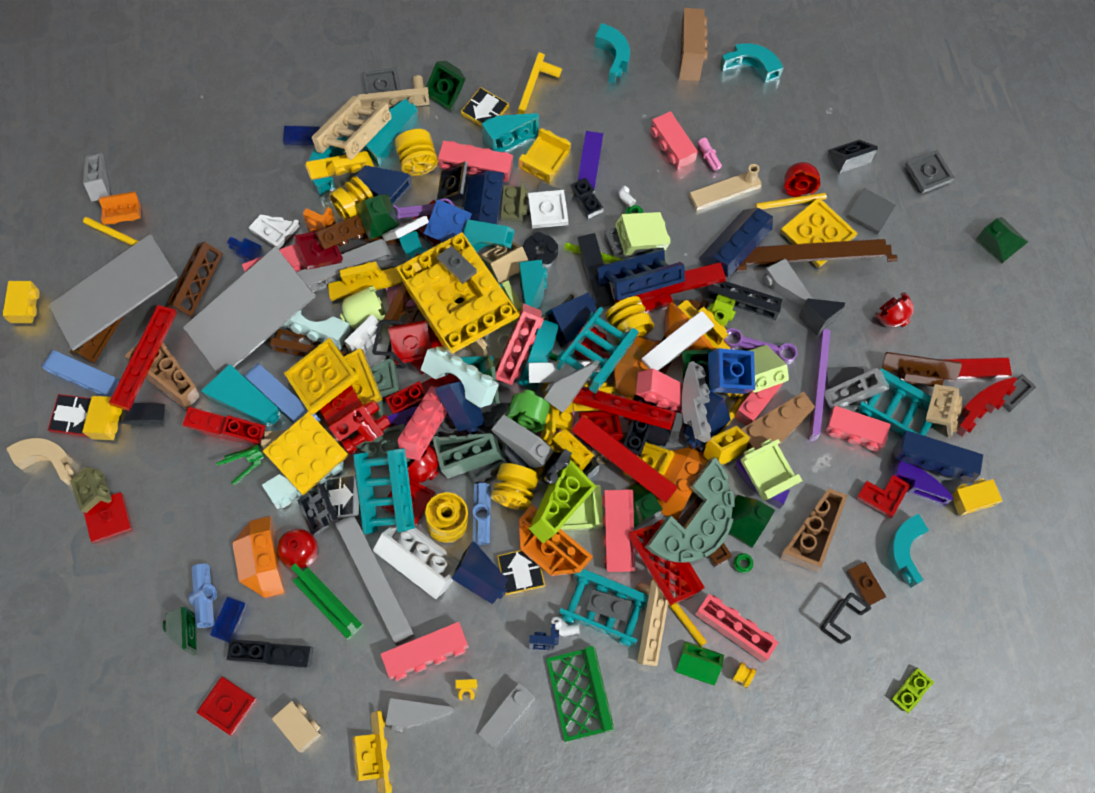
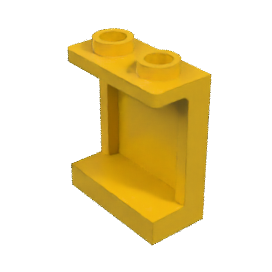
[519,128,571,184]
[535,429,594,475]

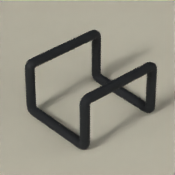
[372,320,406,369]
[821,593,872,644]

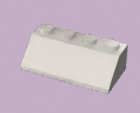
[373,525,459,599]

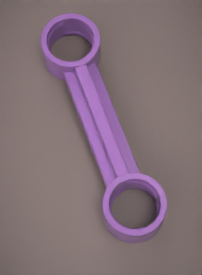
[393,198,455,220]
[724,328,798,365]

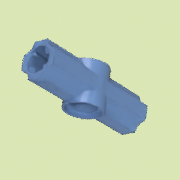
[472,483,491,545]
[189,563,217,628]

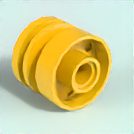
[394,129,438,176]
[329,176,374,220]
[605,296,655,343]
[491,463,540,510]
[425,492,468,543]

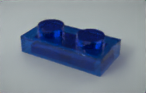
[283,126,320,145]
[210,596,248,643]

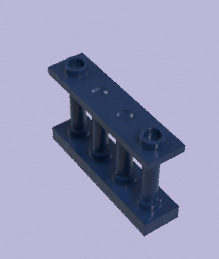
[597,249,685,300]

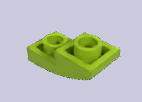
[892,667,934,714]

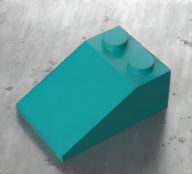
[482,113,539,152]
[519,260,547,309]

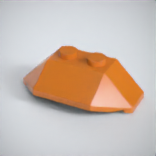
[664,302,715,358]
[614,337,663,400]
[654,447,708,521]
[519,505,593,576]
[232,516,285,598]

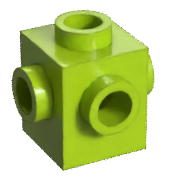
[708,295,736,326]

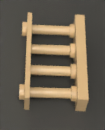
[312,96,391,160]

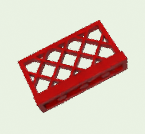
[628,519,705,606]

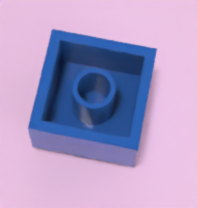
[424,199,472,242]
[708,348,755,394]

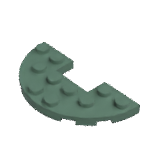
[349,357,411,462]
[645,457,735,563]

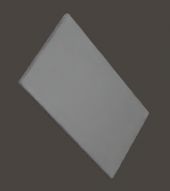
[48,234,178,351]
[183,246,316,374]

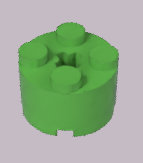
[507,390,550,432]

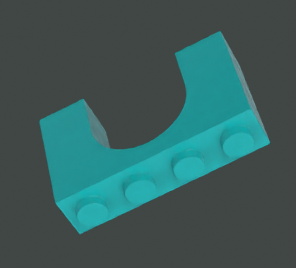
[463,220,515,288]

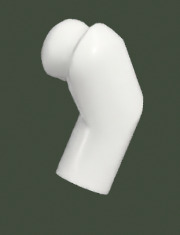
[617,186,636,207]
[551,617,580,637]

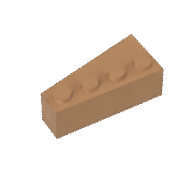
[679,8,708,81]
[125,343,199,410]
[741,392,815,451]
[781,488,848,573]

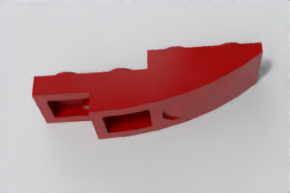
[385,373,461,414]
[957,377,1017,437]
[182,407,266,445]

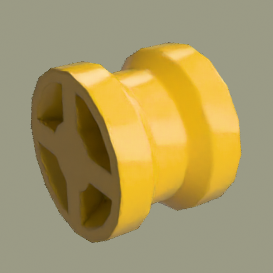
[732,662,756,688]

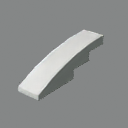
[641,311,714,371]
[529,360,601,383]

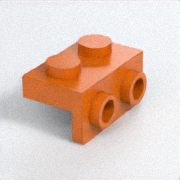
[99,191,141,225]
[303,207,336,232]

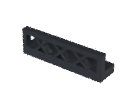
[705,281,783,320]

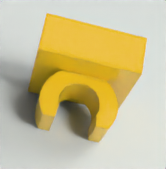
[456,679,477,701]

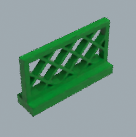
[291,563,363,640]
[546,646,615,742]

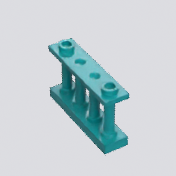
[556,307,639,394]
[855,368,932,437]
[353,448,415,534]
[559,569,649,647]

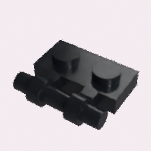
[540,449,572,484]
[297,484,338,535]

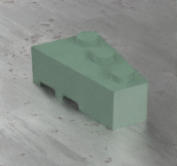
[432,434,503,479]

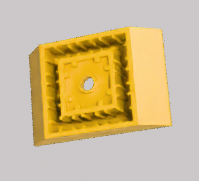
[396,232,520,354]

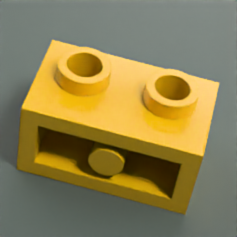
[2,281,40,323]
[82,396,123,440]
[703,425,750,465]
[951,478,1003,516]

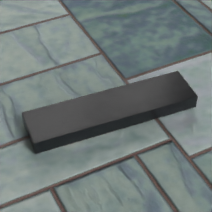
[577,233,614,307]

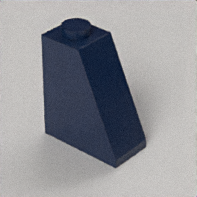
[355,165,412,205]
[545,292,596,347]
[435,382,485,433]
[683,392,731,453]
[451,541,508,604]

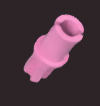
[697,138,722,171]

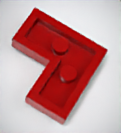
[856,475,910,519]

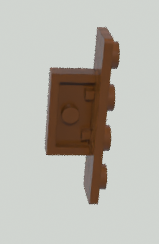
[316,214,366,249]
[881,352,962,387]

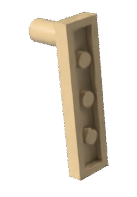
[358,75,430,110]
[689,164,762,211]
[635,580,668,666]

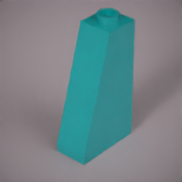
[362,99,418,166]
[201,364,282,428]

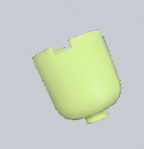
[340,286,386,330]

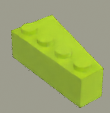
[529,461,596,543]

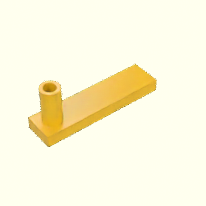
[517,52,562,114]

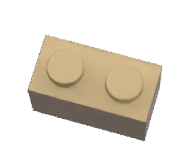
[272,701,321,753]

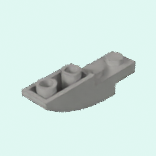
[682,361,711,443]

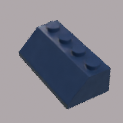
[464,171,504,247]
[699,208,773,278]
[893,430,984,483]

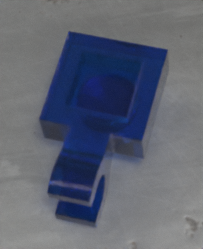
[227,237,262,261]

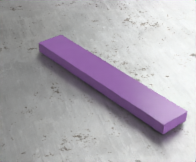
[808,329,831,441]

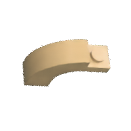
[6,438,75,485]

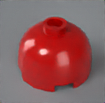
[784,162,821,197]
[875,292,914,328]
[408,445,439,483]
[277,528,318,569]

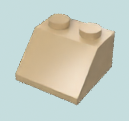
[479,241,528,283]

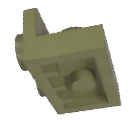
[501,182,528,222]
[70,466,112,513]

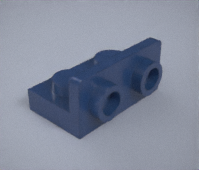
[529,624,559,651]

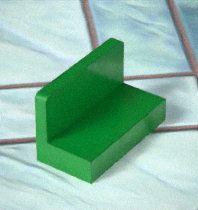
[676,641,724,686]

